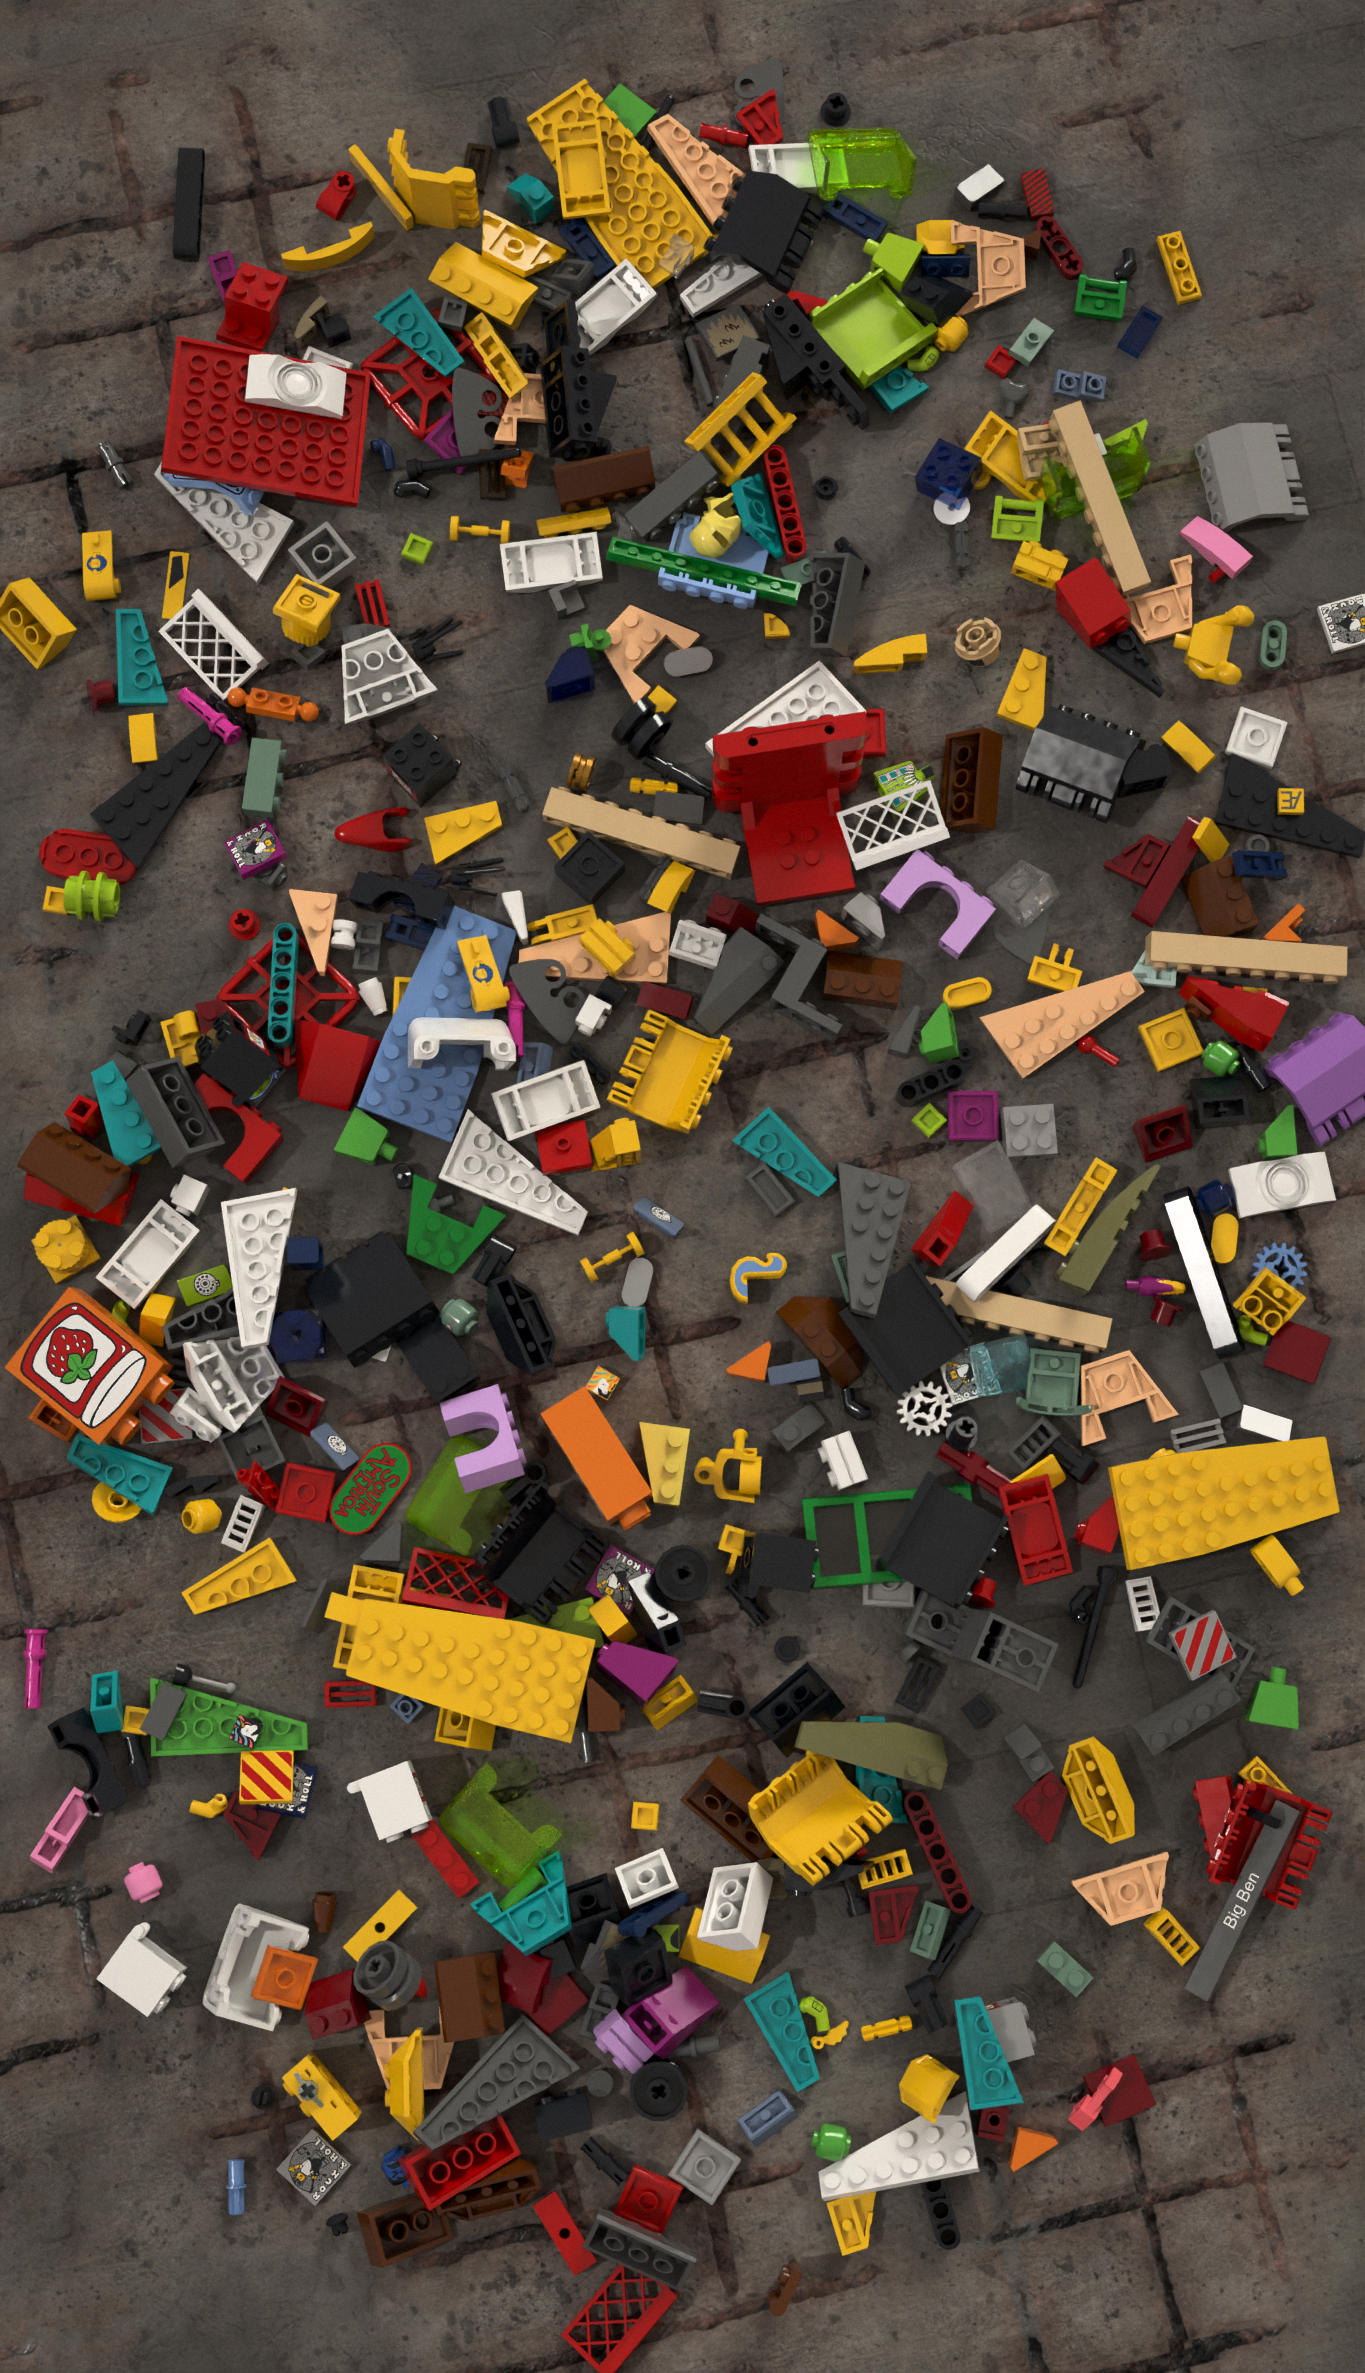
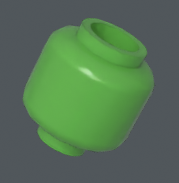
[1201,1040,1240,1077]
[811,2123,851,2162]

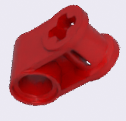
[316,171,356,221]

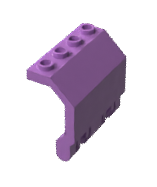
[1262,1012,1365,1147]

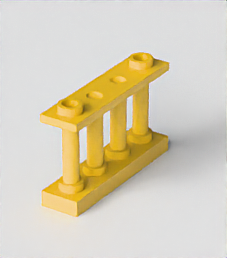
[684,372,797,487]

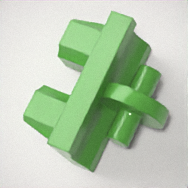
[569,624,611,662]

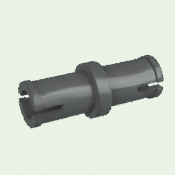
[96,440,134,490]
[668,2035,721,2059]

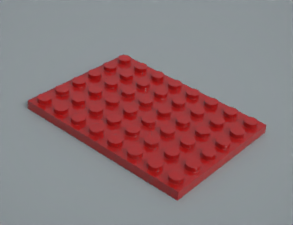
[161,336,371,508]

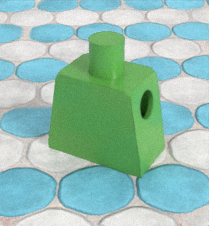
[334,1107,399,1165]
[1244,1667,1299,1729]

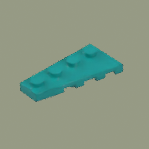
[373,288,467,379]
[868,366,929,414]
[116,609,168,706]
[91,1060,162,1167]
[732,1107,837,1197]
[856,1716,908,1823]
[954,1996,1024,2110]

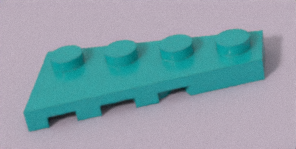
[67,1434,173,1517]
[743,1971,820,2093]

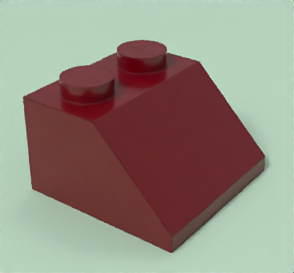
[305,1968,372,2040]

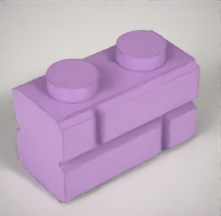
[593,2009,654,2073]

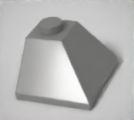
[840,892,885,951]

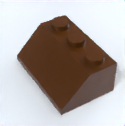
[1181,855,1259,938]
[822,951,903,1010]
[587,1678,626,1732]
[434,1952,505,2043]

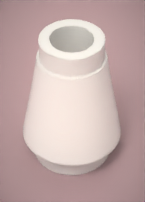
[358,977,388,1016]

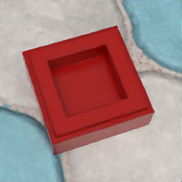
[984,345,1018,379]

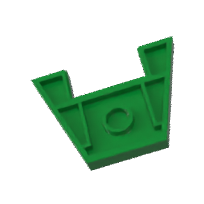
[406,1174,506,1274]

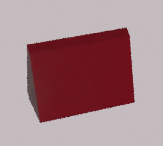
[1132,1105,1193,1162]
[265,1376,329,1437]

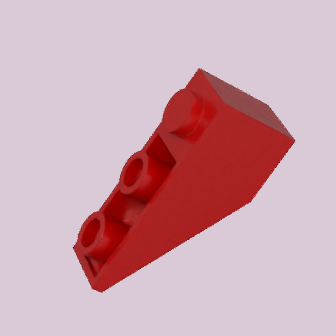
[910,1190,974,1266]
[1193,1774,1236,1858]

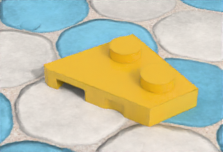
[826,2192,876,2256]

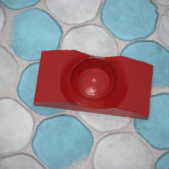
[998,1473,1073,1586]

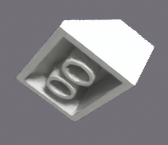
[697,1862,773,1951]

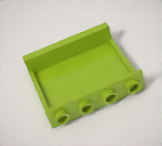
[809,267,938,390]

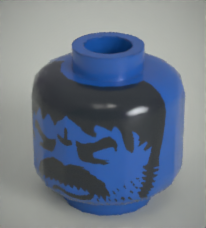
[381,2145,412,2188]

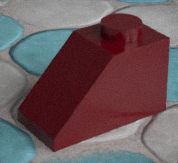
[706,892,759,935]

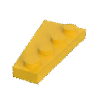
[182,1537,297,1615]

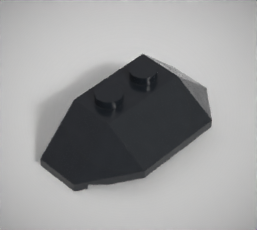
[486,1274,556,1375]

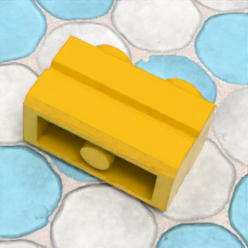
[1011,541,1069,591]
[579,919,635,978]

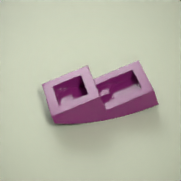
[207,250,237,303]

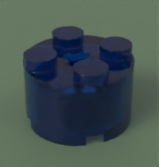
[270,1310,324,1364]

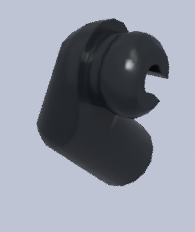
[394,479,431,499]
[841,1388,871,1421]

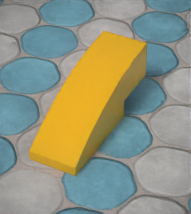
[853,634,927,674]

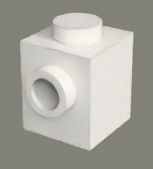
[170,1175,210,1217]

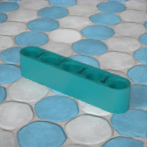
[268,923,299,1048]

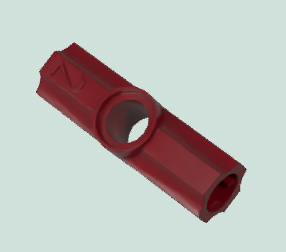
[935,1440,1011,1499]

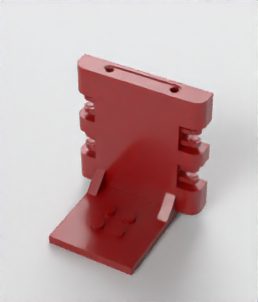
[712,711,868,906]

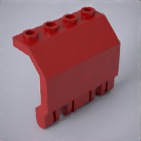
[1205,1779,1333,1910]

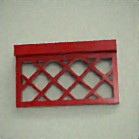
[401,1547,508,1619]
[561,2265,680,2373]

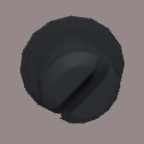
[591,436,612,457]
[251,2085,275,2109]
[326,2213,349,2236]

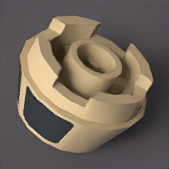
[954,617,1001,667]

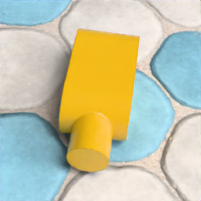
[1250,1534,1304,1596]

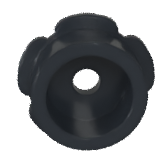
[814,476,838,500]

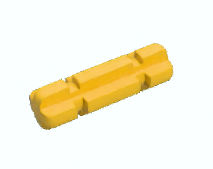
[630,777,678,795]
[861,2015,913,2041]

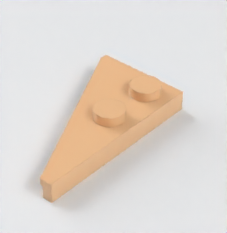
[289,889,338,976]

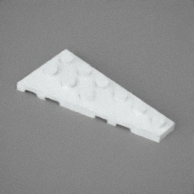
[154,462,294,584]
[705,661,867,757]
[438,1109,588,1236]
[221,1188,297,1350]
[818,2091,980,2201]

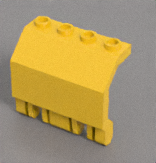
[387,129,481,230]
[606,1010,733,1134]
[748,1752,893,1886]

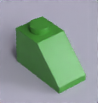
[919,1002,960,1064]
[1257,1105,1297,1160]

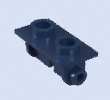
[921,252,971,277]

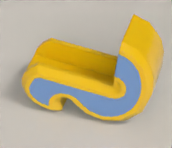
[729,1253,787,1304]

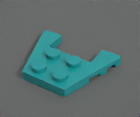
[470,1851,572,1957]

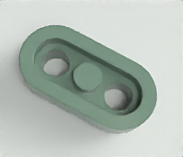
[1259,620,1287,670]

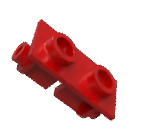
[237,1461,279,1510]

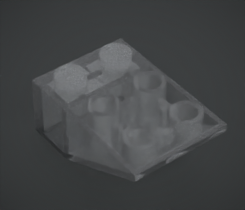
[952,1140,1032,1234]

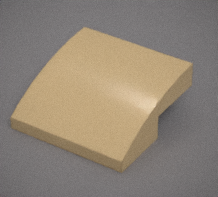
[1017,424,1068,482]

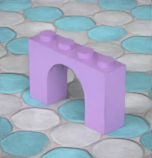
[879,849,996,960]
[439,1384,527,1493]

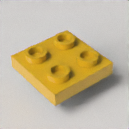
[160,1010,201,1068]

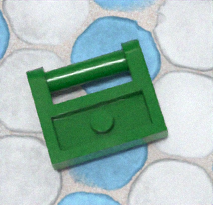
[1074,274,1127,322]

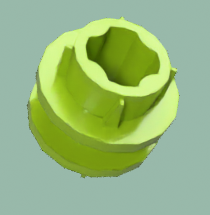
[64,871,120,922]

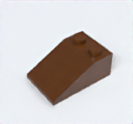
[357,2192,454,2268]

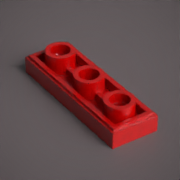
[532,2190,597,2276]

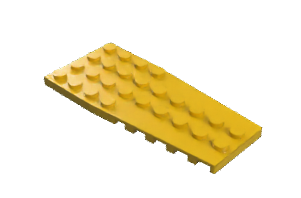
[527,79,712,290]
[1108,1437,1340,1570]
[346,1599,596,1743]

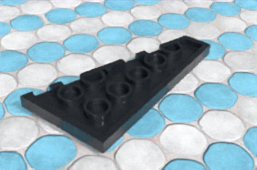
[90,722,221,871]

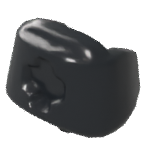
[392,1163,415,1189]

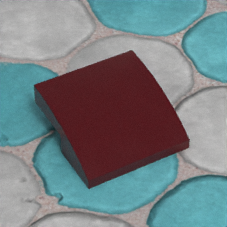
[1263,1321,1332,1385]
[497,1941,553,2014]
[528,1972,590,2036]
[1083,2054,1156,2127]

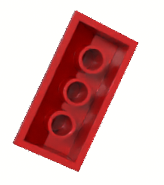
[24,1172,140,1226]
[398,2115,521,2211]

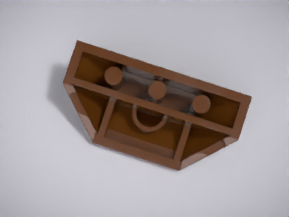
[776,1296,863,1390]
[435,2157,542,2221]

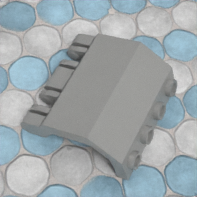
[1194,423,1309,533]

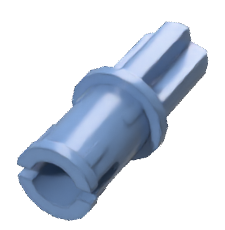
[226,2159,247,2215]

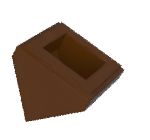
[1023,229,1041,260]

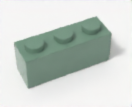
[242,738,287,819]

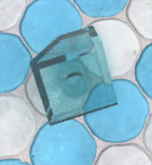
[967,1335,1031,1397]

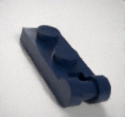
[821,190,888,242]
[558,218,616,281]
[1232,850,1288,880]
[384,914,436,951]
[618,1890,689,1937]

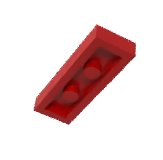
[411,1819,480,1899]

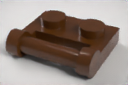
[768,2260,803,2316]

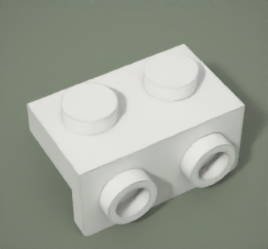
[668,920,727,970]
[170,1387,223,1443]

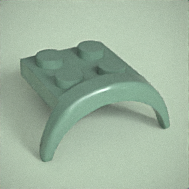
[1016,1348,1092,1417]

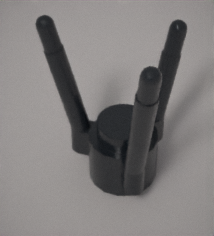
[411,617,463,664]
[451,857,506,896]

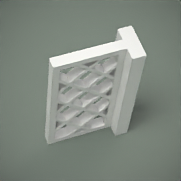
[159,589,269,702]
[836,780,950,870]

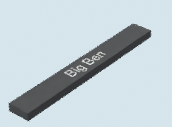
[1184,1800,1302,2002]

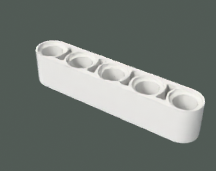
[956,1204,1056,1302]

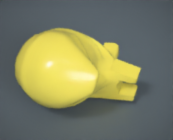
[689,493,741,559]

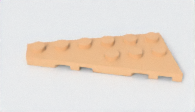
[647,114,744,226]
[979,971,1145,1079]

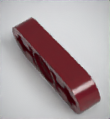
[1035,216,1083,280]

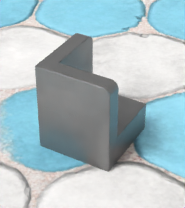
[548,580,585,620]

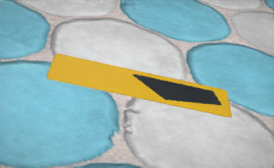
[162,551,189,619]

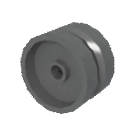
[353,1940,422,2011]

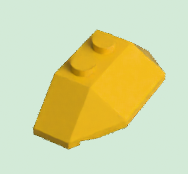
[1062,1736,1135,1844]
[385,2027,424,2141]

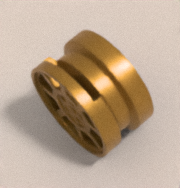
[567,753,596,791]

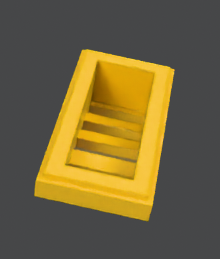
[857,1848,913,1889]
[1143,1907,1200,1966]

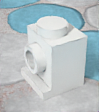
[575,994,612,1036]

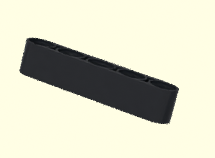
[173,148,205,260]

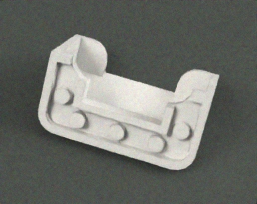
[408,1017,516,1071]
[203,1904,309,2031]

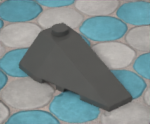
[693,927,784,1035]

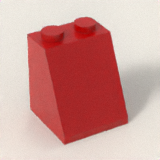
[1055,557,1131,649]

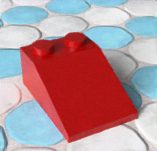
[1073,1493,1119,1555]

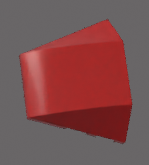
[294,1019,381,1112]

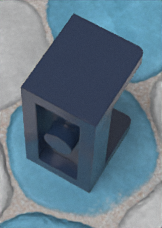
[287,1237,324,1270]

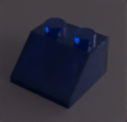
[545,646,595,703]

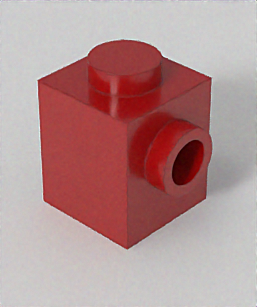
[64,1094,104,1139]

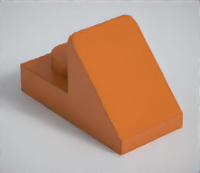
[501,448,535,488]
[1262,903,1305,943]

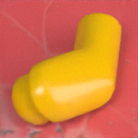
[189,1794,228,1818]

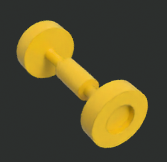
[450,516,511,544]
[580,1232,645,1283]

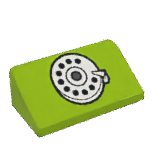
[177,1264,233,1307]

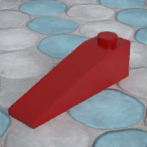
[1178,976,1289,1053]

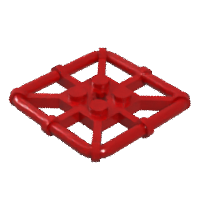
[360,308,499,440]
[216,931,361,1069]

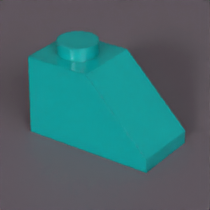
[506,173,555,224]
[606,1306,645,1361]
[90,1671,124,1733]

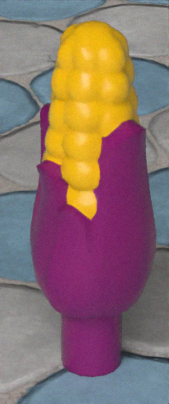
[1125,1276,1186,1297]

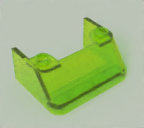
[1040,427,1151,520]

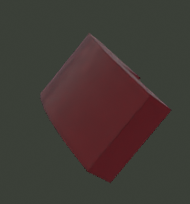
[636,981,694,1020]

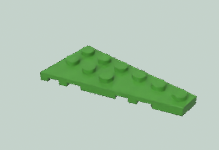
[150,1677,309,1756]

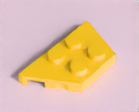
[482,210,567,278]

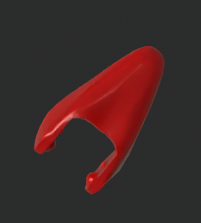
[334,807,412,852]

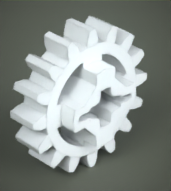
[897,1381,952,1437]

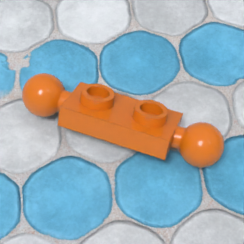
[227,688,319,722]

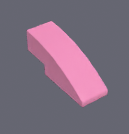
[1179,516,1253,579]
[30,1787,89,1874]

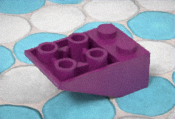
[621,1966,721,2060]

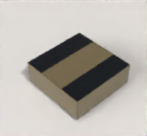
[796,1374,825,1403]

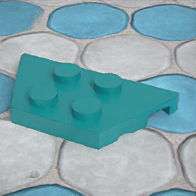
[731,473,785,559]

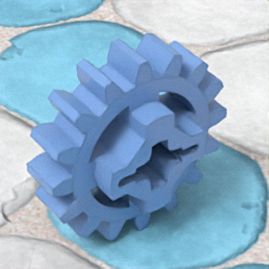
[1251,1243,1307,1290]

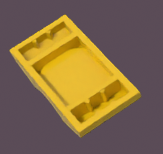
[552,119,611,220]
[963,411,1062,503]
[333,1565,405,1670]

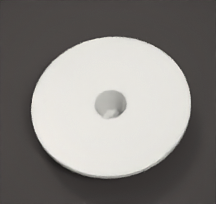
[934,491,970,525]

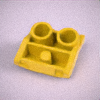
[1232,1267,1306,1335]
[899,2054,960,2124]

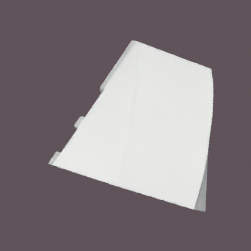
[342,629,438,725]
[183,1336,285,1433]

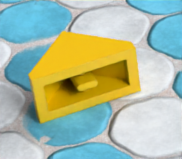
[139,1293,176,1348]
[588,1594,638,1644]

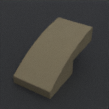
[294,296,330,349]

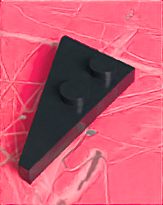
[1092,628,1165,698]

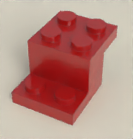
[216,262,288,352]

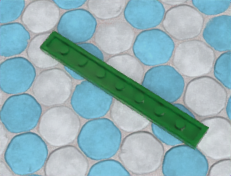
[606,537,802,606]

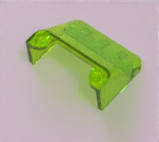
[807,127,917,201]
[406,1435,508,1558]
[440,1762,564,1886]

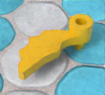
[810,2020,849,2049]

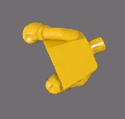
[1173,605,1254,686]

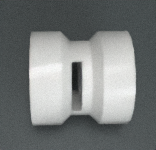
[330,919,358,950]

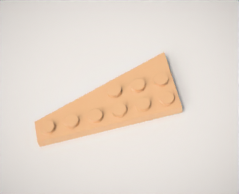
[518,912,671,985]

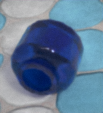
[1195,1179,1234,1217]

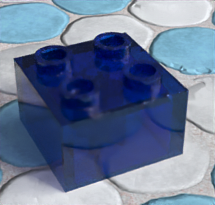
[915,438,983,510]

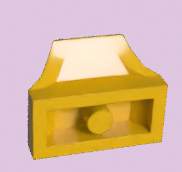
[916,220,965,254]

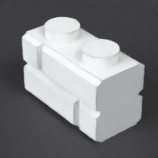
[818,1431,868,1491]

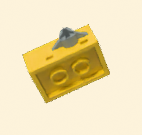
[282,2050,362,2141]

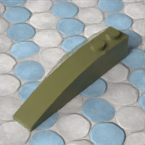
[1055,1164,1161,1298]
[795,1721,948,1790]

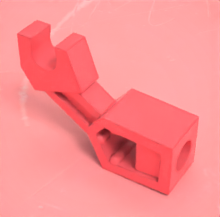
[1067,2067,1123,2131]

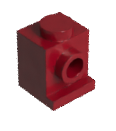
[975,2106,1010,2142]

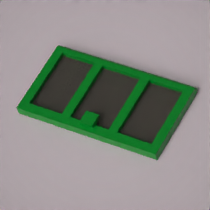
[801,1484,972,1590]

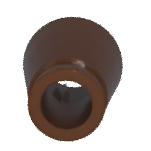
[312,1891,338,1932]

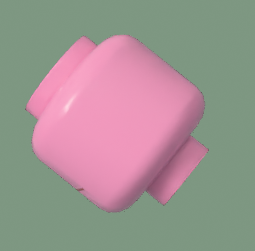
[124,1862,163,1903]

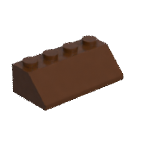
[553,446,655,513]
[940,727,1003,833]
[17,1122,131,1214]
[680,1755,774,1863]

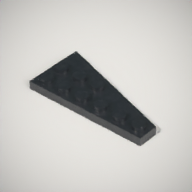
[1215,753,1365,858]

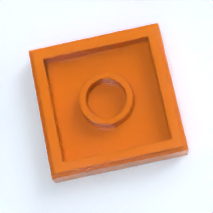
[251,1945,318,2011]

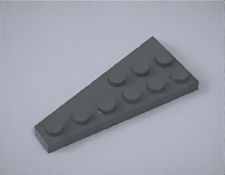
[837,1162,911,1319]
[413,2014,581,2152]

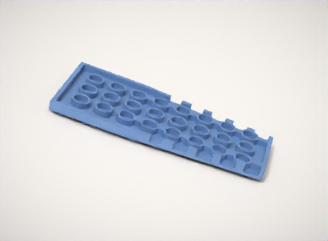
[357,906,517,1143]

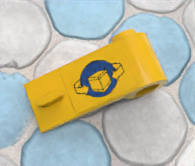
[82,530,121,601]
[457,935,510,1013]

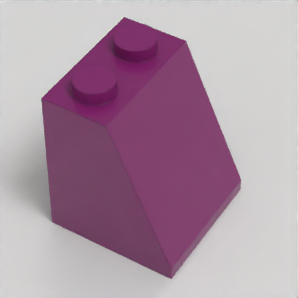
[596,1641,679,1709]

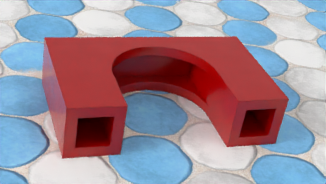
[194,1073,284,1185]

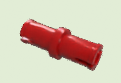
[699,122,748,148]

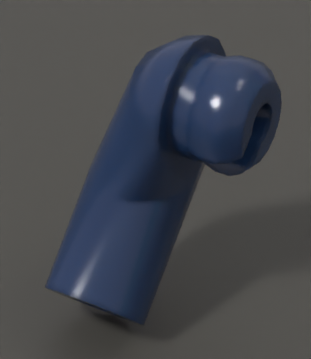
[370,438,396,470]

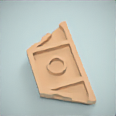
[1071,1852,1169,1926]

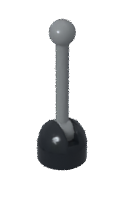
[172,1663,236,1693]

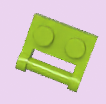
[991,495,1044,543]

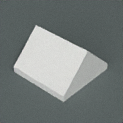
[615,1848,679,1909]

